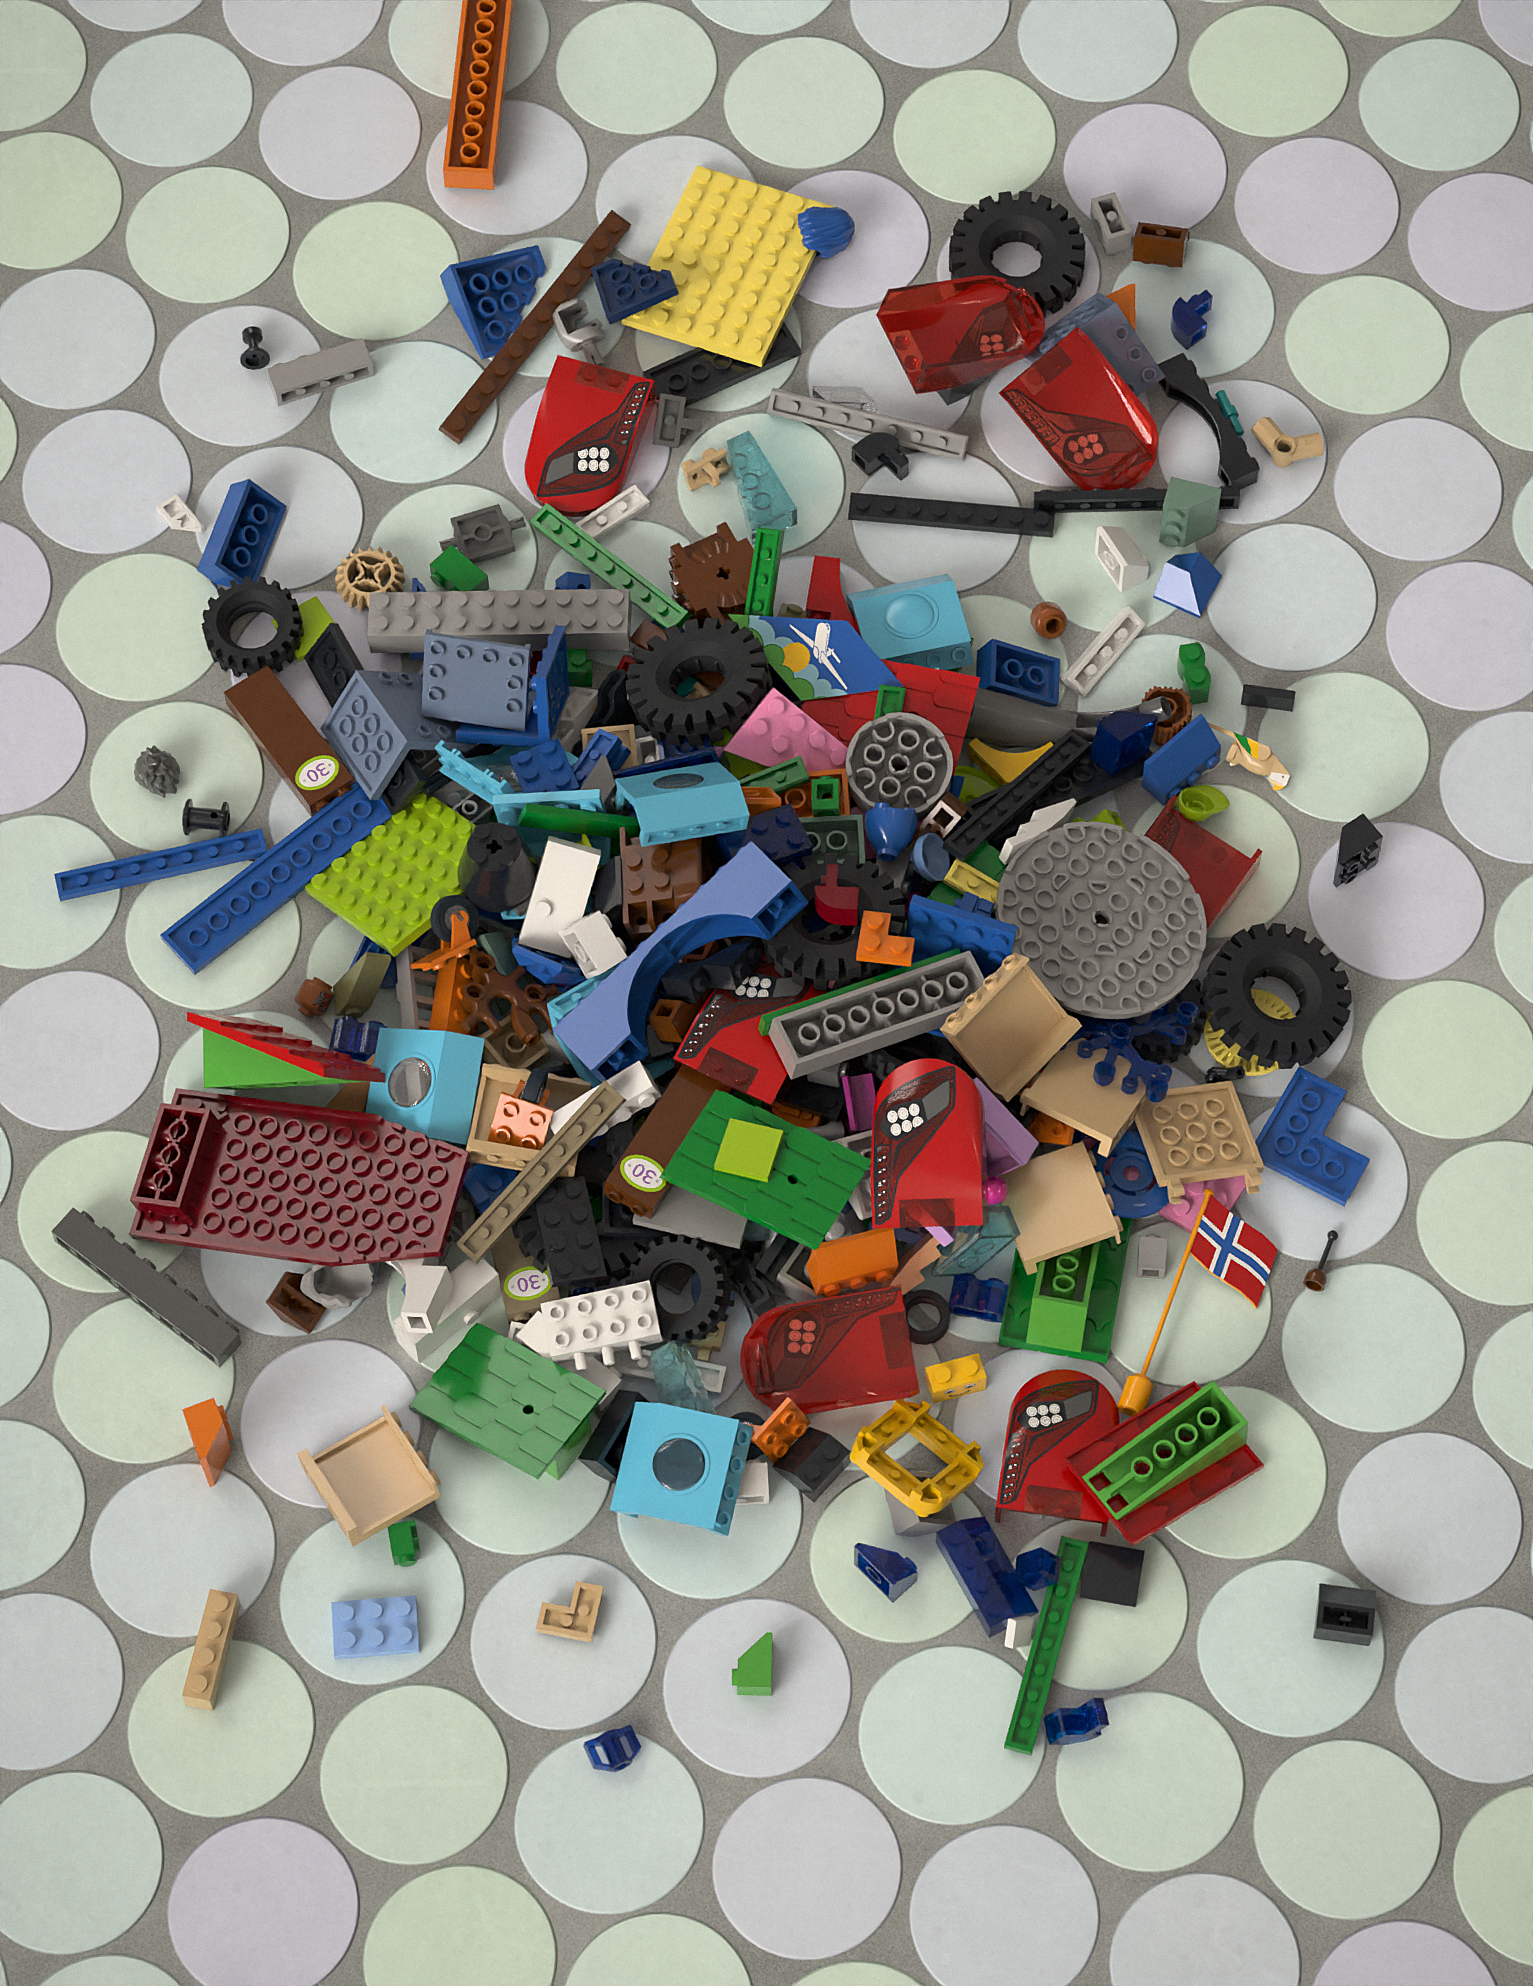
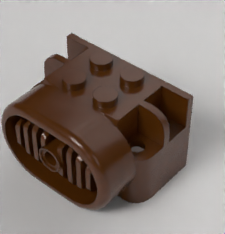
[620,827,712,949]

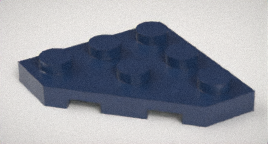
[591,259,679,325]

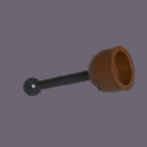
[1303,1230,1338,1292]

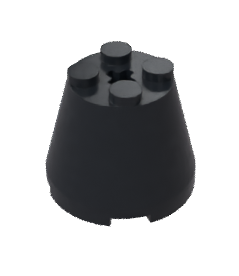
[457,823,538,912]

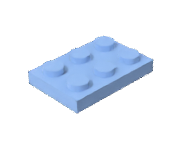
[331,1595,420,1660]

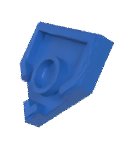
[462,1163,518,1215]

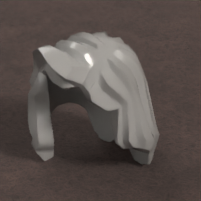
[300,1263,375,1310]

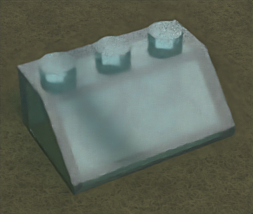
[930,1204,1021,1277]

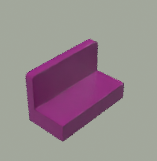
[842,1073,881,1133]

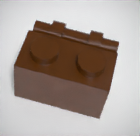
[1133,222,1190,268]

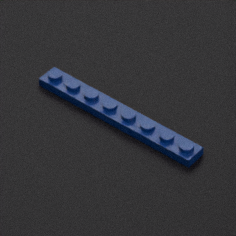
[54,828,267,901]

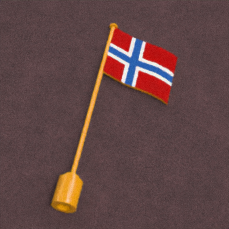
[1117,1188,1278,1417]

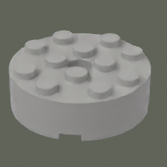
[846,712,953,820]

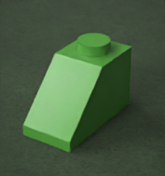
[732,1632,773,1696]

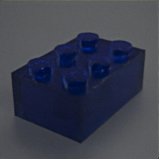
[714,803,813,871]

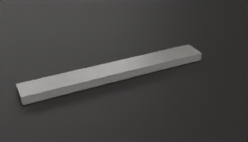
[767,388,970,461]

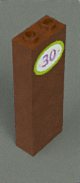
[224,665,355,817]
[603,1055,736,1219]

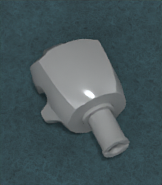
[553,299,605,370]

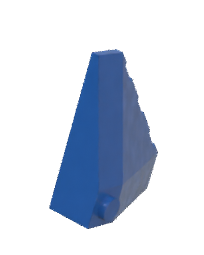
[440,245,546,360]

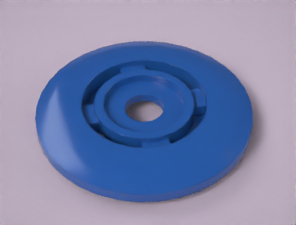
[1091,1131,1170,1218]

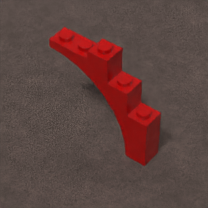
[805,555,860,635]

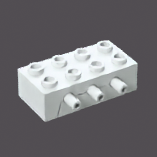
[540,1280,663,1371]

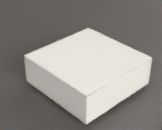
[1005,1616,1034,1649]

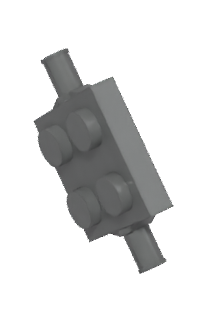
[439,504,526,563]

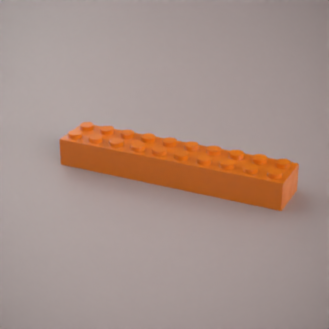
[443,0,515,190]

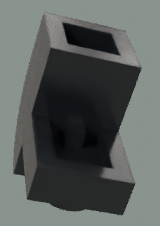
[851,433,909,481]

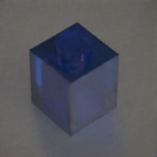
[1014,1547,1060,1591]

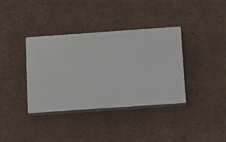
[633,1185,749,1249]

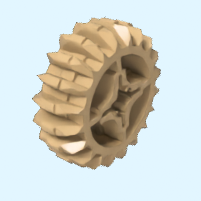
[335,545,405,613]

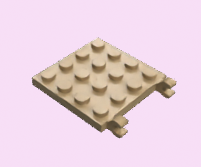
[1135,1081,1264,1205]

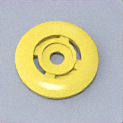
[1204,988,1295,1076]

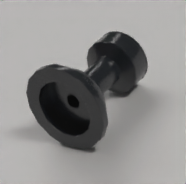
[240,326,270,370]

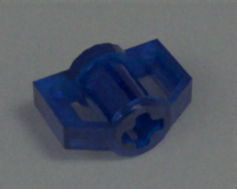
[583,1725,641,1772]

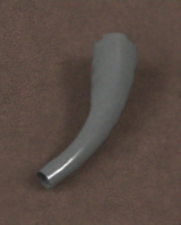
[964,687,1172,747]

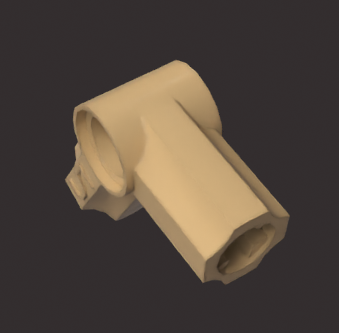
[1251,417,1324,468]

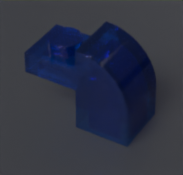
[1170,290,1213,350]
[1043,1698,1109,1745]

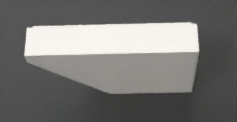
[156,494,205,532]

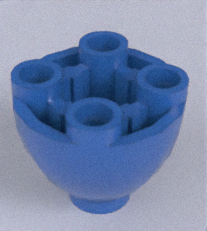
[864,802,918,862]

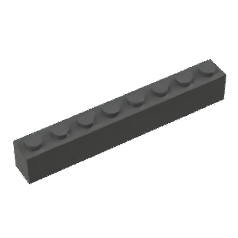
[51,1208,242,1368]

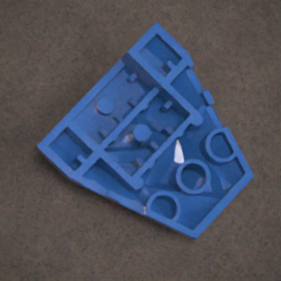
[512,932,590,993]

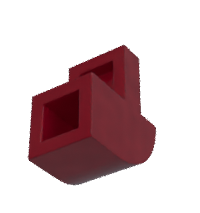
[815,864,859,926]

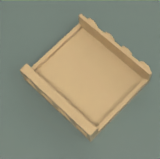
[940,952,1082,1102]
[1020,1034,1159,1157]
[466,1063,591,1178]
[999,1141,1123,1275]
[297,1405,441,1546]

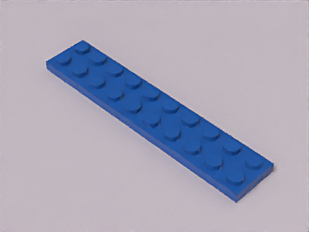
[160,782,392,975]

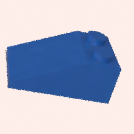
[976,638,1060,707]

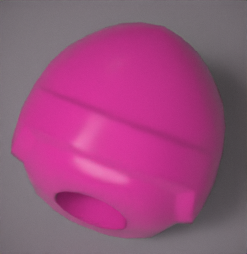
[981,1176,1008,1205]

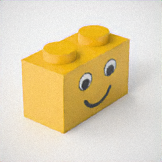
[925,1353,987,1404]

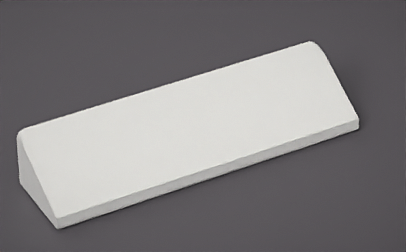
[1060,606,1147,697]

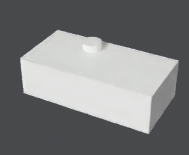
[518,836,601,958]
[393,1257,501,1364]

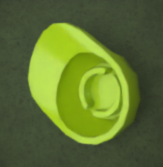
[1177,785,1230,822]

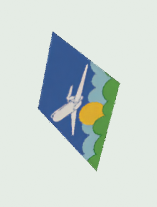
[728,614,904,701]

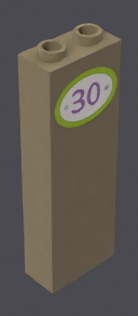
[472,1166,560,1324]

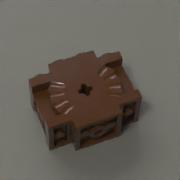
[668,522,773,629]

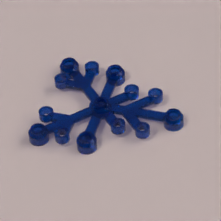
[1059,1001,1198,1103]

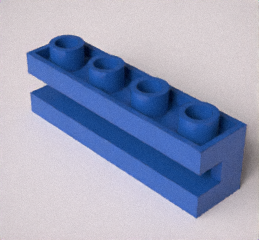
[572,728,631,789]

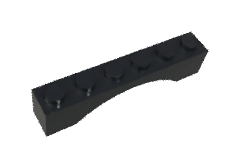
[1157,353,1260,490]

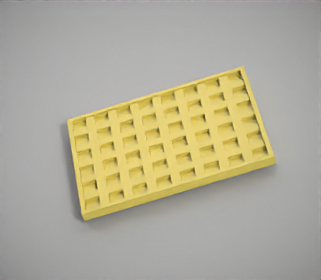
[621,165,835,367]

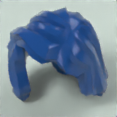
[797,206,855,259]

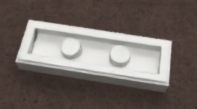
[575,484,650,542]

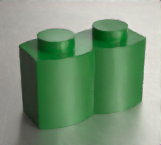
[1177,642,1211,705]

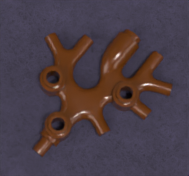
[461,945,558,1046]

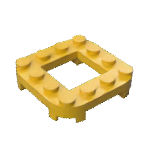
[850,1397,984,1517]

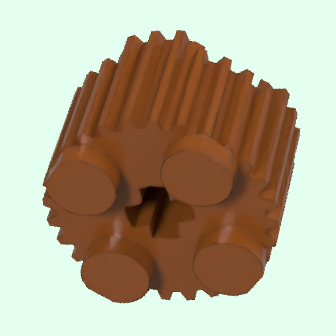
[1141,686,1192,746]

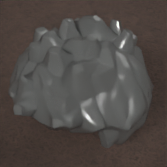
[134,745,180,798]

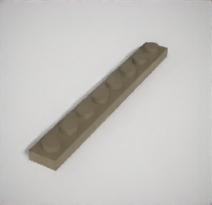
[456,1080,626,1264]

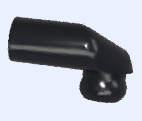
[1205,1066,1245,1084]

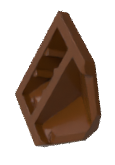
[266,1271,327,1334]

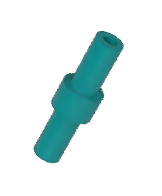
[1215,390,1244,437]

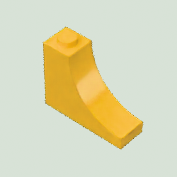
[967,738,1053,786]

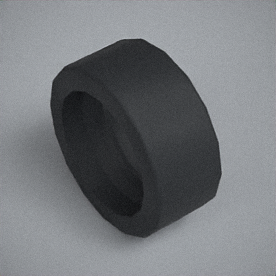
[898,1289,950,1345]

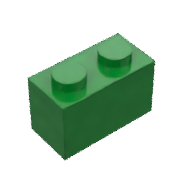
[429,545,489,591]

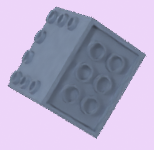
[1016,292,1165,434]
[421,629,536,732]
[320,670,477,800]

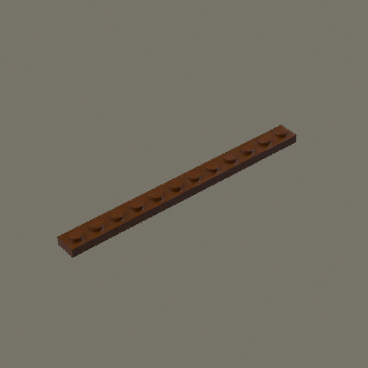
[438,209,632,445]

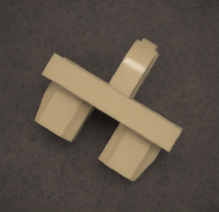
[681,447,731,492]

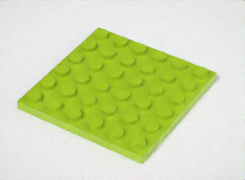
[305,791,476,957]

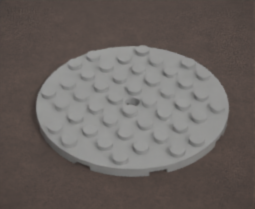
[995,821,1207,1019]

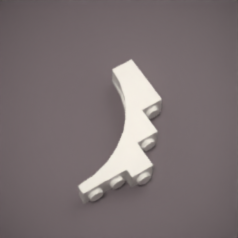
[386,1257,454,1333]

